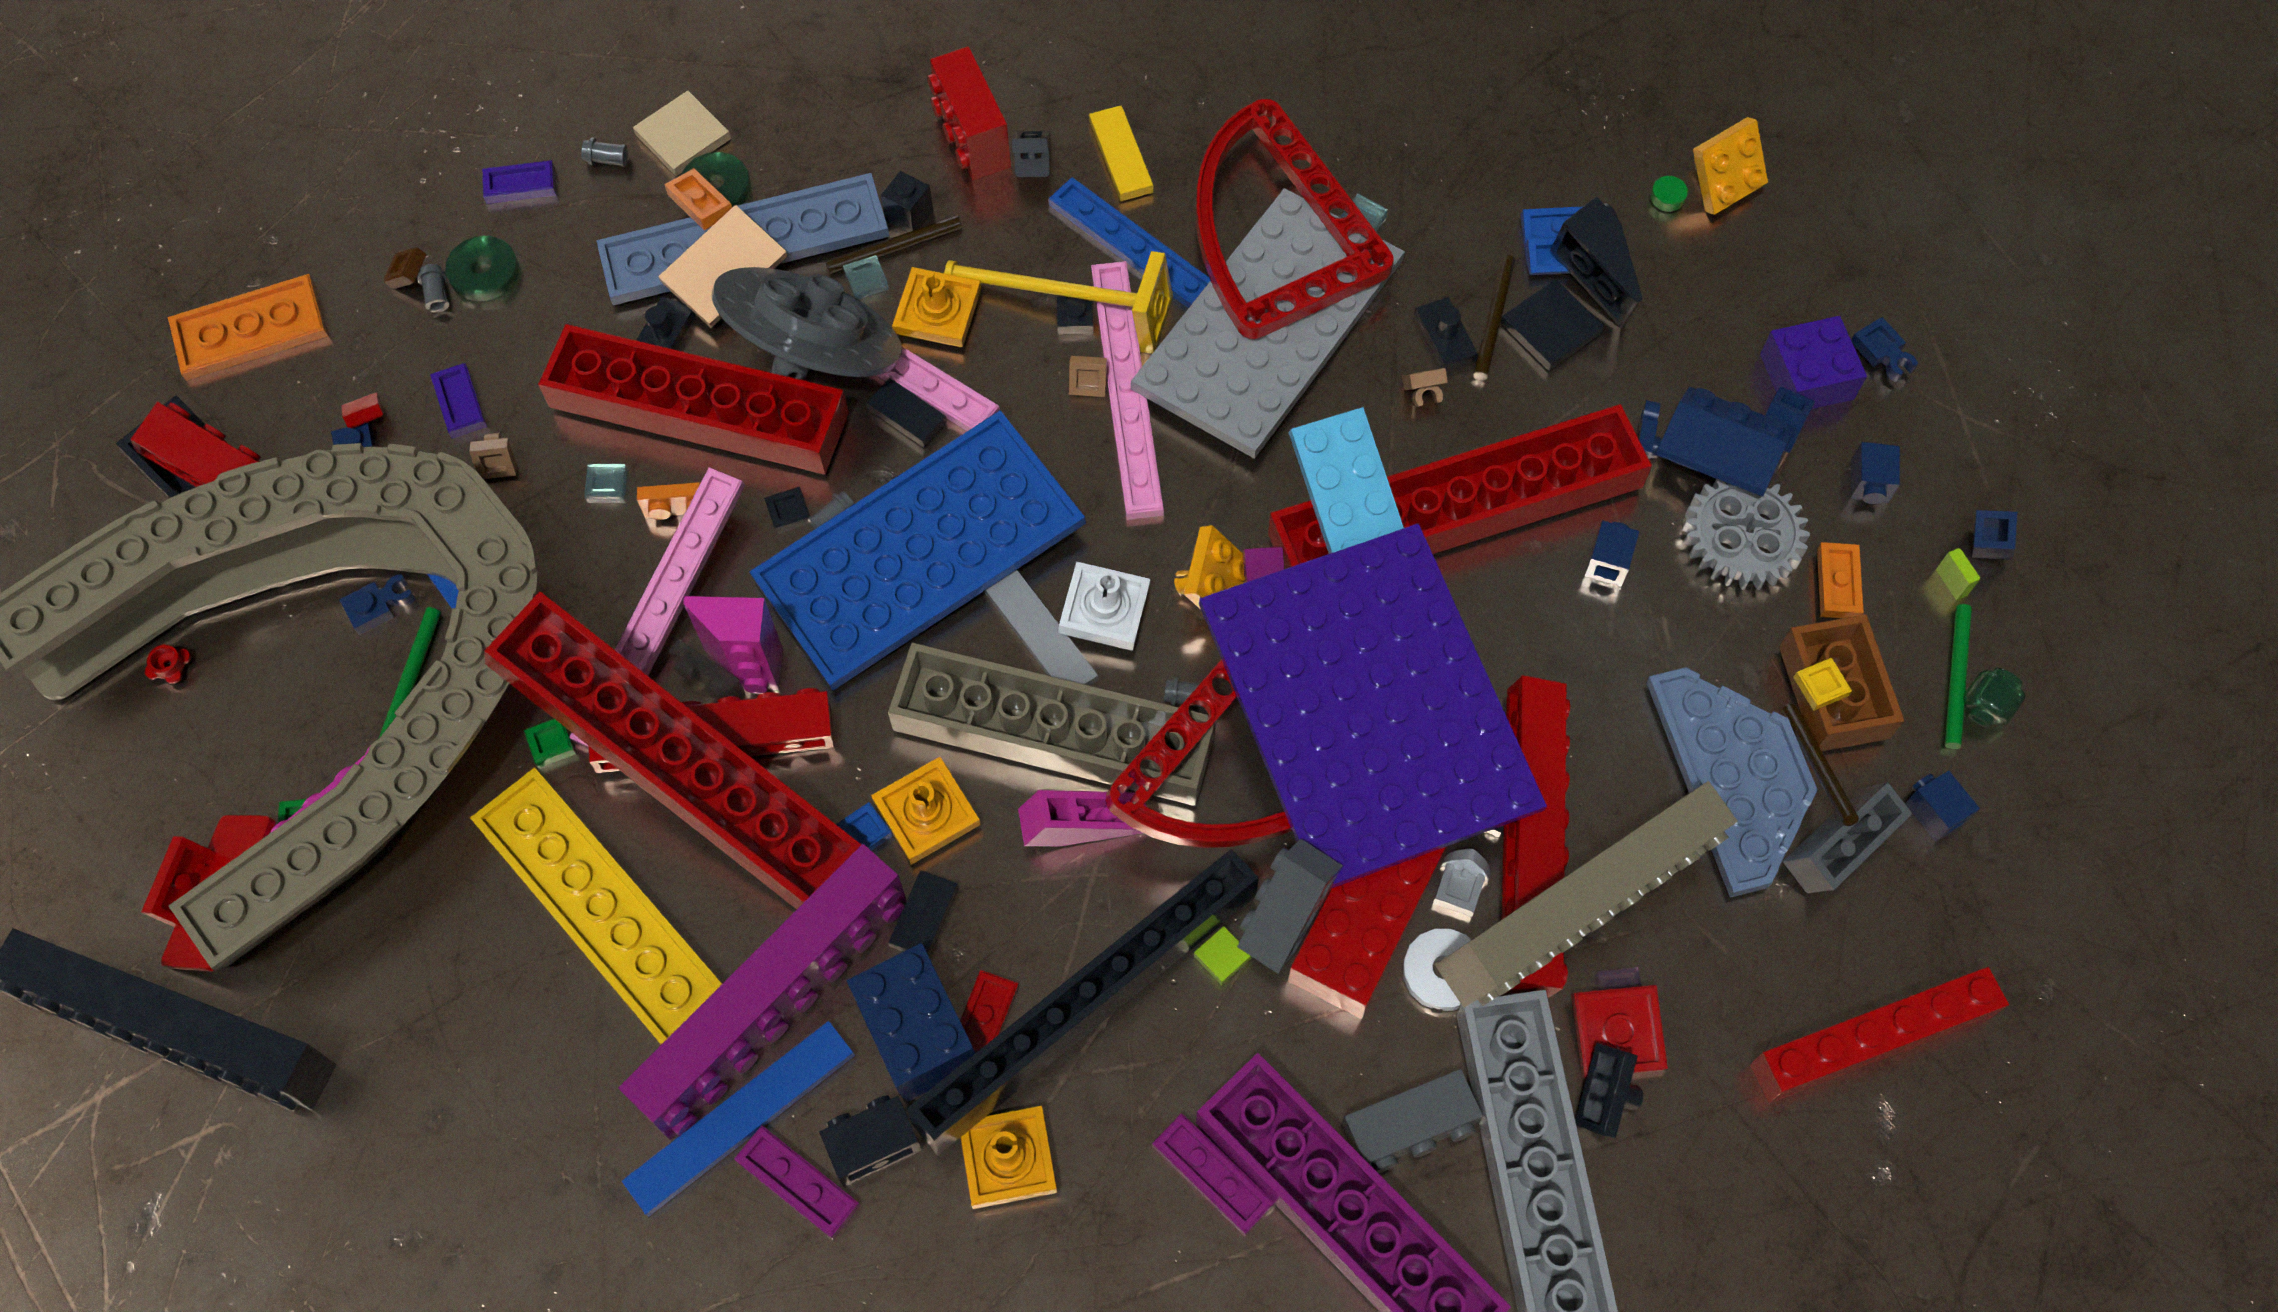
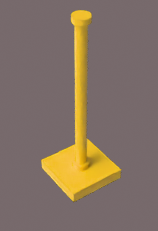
[944,251,1173,354]

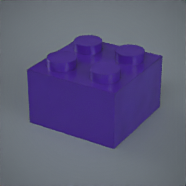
[1760,316,1867,409]

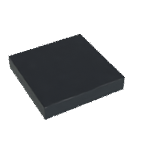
[1501,279,1604,371]

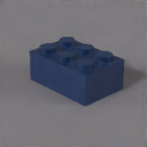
[846,943,976,1103]

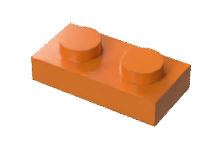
[664,168,732,230]
[637,482,701,520]
[1817,542,1864,619]

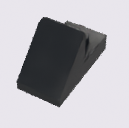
[1012,130,1050,177]

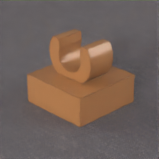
[1069,355,1107,397]
[1402,368,1448,407]
[469,432,517,479]

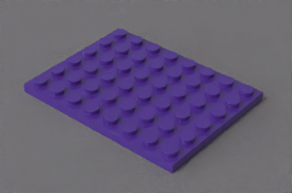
[1199,523,1547,889]

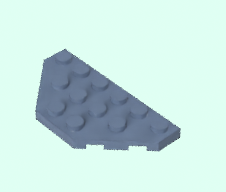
[1646,667,1818,898]

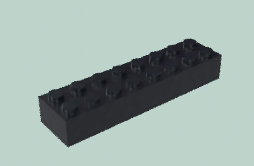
[0,928,337,1112]

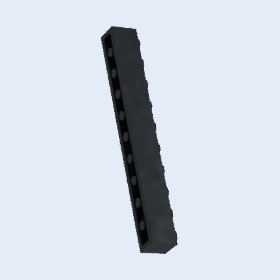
[907,849,1259,1156]

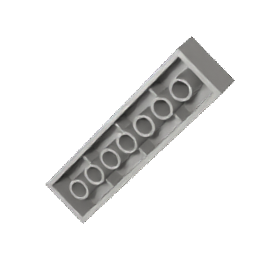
[1457,990,1618,1312]

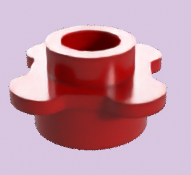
[145,644,191,684]

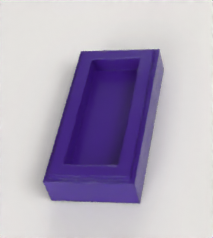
[482,160,556,204]
[430,363,487,439]

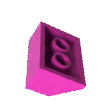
[683,596,783,694]

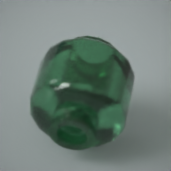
[1963,667,2025,728]

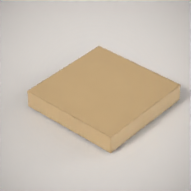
[633,91,731,176]

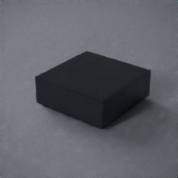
[764,486,811,535]

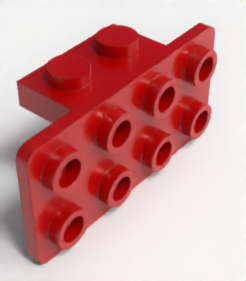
[141,815,276,972]

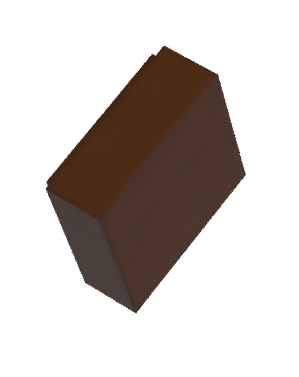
[384,247,427,289]

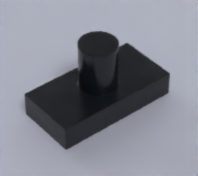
[636,297,697,350]
[1414,297,1478,372]
[1575,1043,1643,1139]

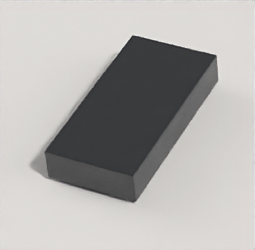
[866,378,947,448]
[888,870,959,956]

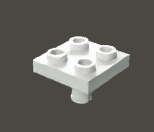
[1058,561,1151,651]

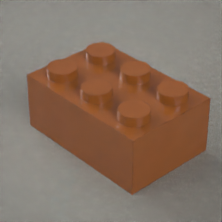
[1779,614,1904,751]

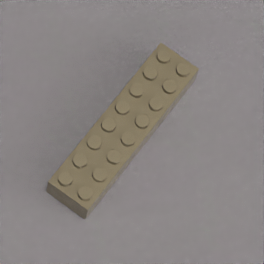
[888,643,1216,806]
[1435,781,1738,1008]

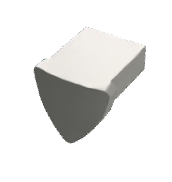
[1433,849,1491,917]

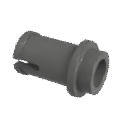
[581,137,628,167]
[417,264,449,312]
[807,491,855,530]
[1164,676,1213,707]

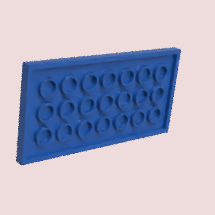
[749,410,1086,691]

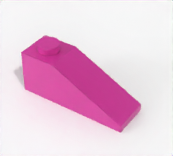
[1018,790,1147,847]

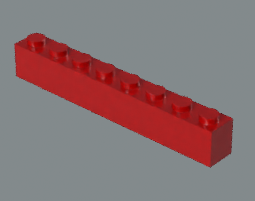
[1502,675,1570,998]

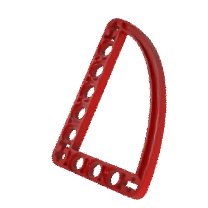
[1196,99,1394,339]
[1105,659,1292,848]

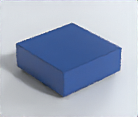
[836,802,893,851]

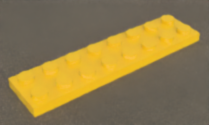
[470,767,722,1044]

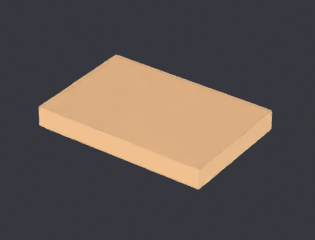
[658,205,787,328]

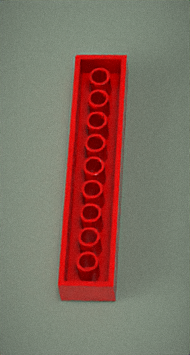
[1268,404,1652,569]
[484,591,861,909]

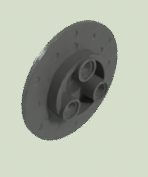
[712,267,902,380]

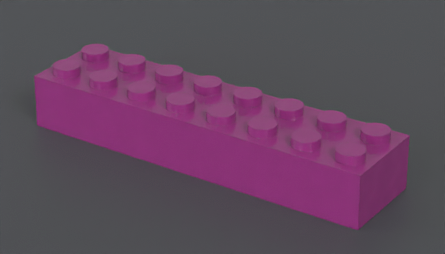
[618,844,907,1141]
[1196,1053,1511,1312]

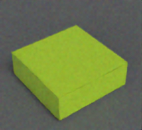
[1936,548,1980,601]
[1194,926,1252,986]

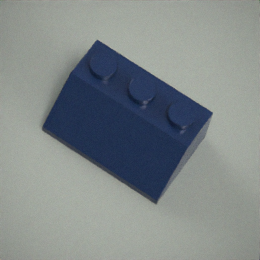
[1656,386,1796,497]

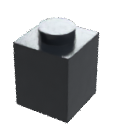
[881,170,934,232]

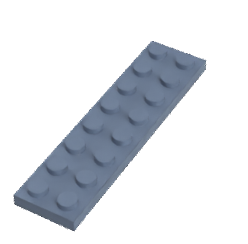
[596,173,889,305]

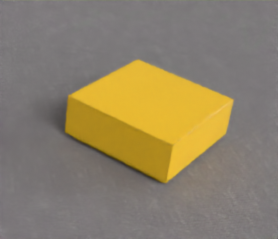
[1793,657,1852,711]

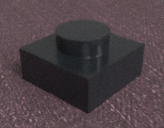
[1057,296,1094,335]

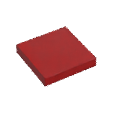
[1571,985,1668,1078]

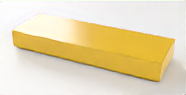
[1089,105,1153,202]

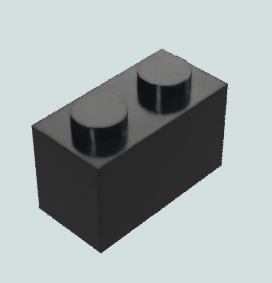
[819,1095,922,1187]

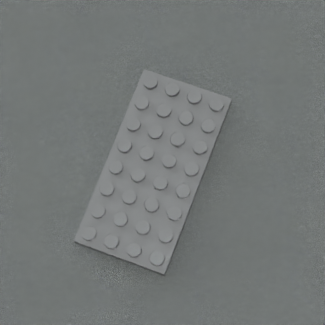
[1131,188,1405,459]

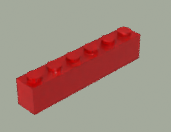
[589,688,834,773]
[1750,966,2009,1103]

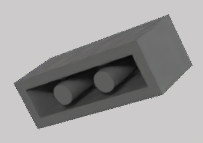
[1783,782,1912,893]
[1237,839,1343,974]
[1341,1069,1483,1173]

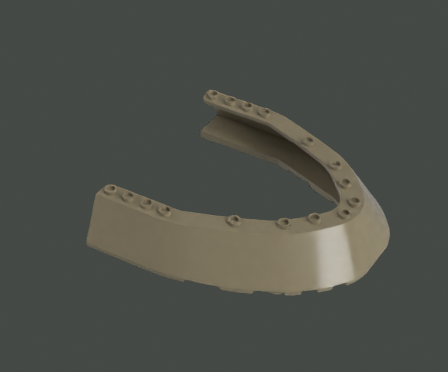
[0,443,538,971]

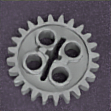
[1682,479,1810,590]

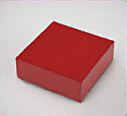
[341,392,384,428]

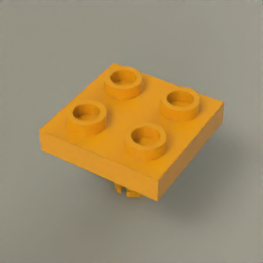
[1693,117,1768,215]
[892,267,982,348]
[1174,525,1245,609]
[871,757,981,865]
[961,1106,1057,1209]

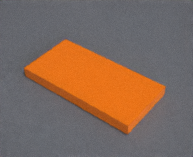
[168,274,328,381]

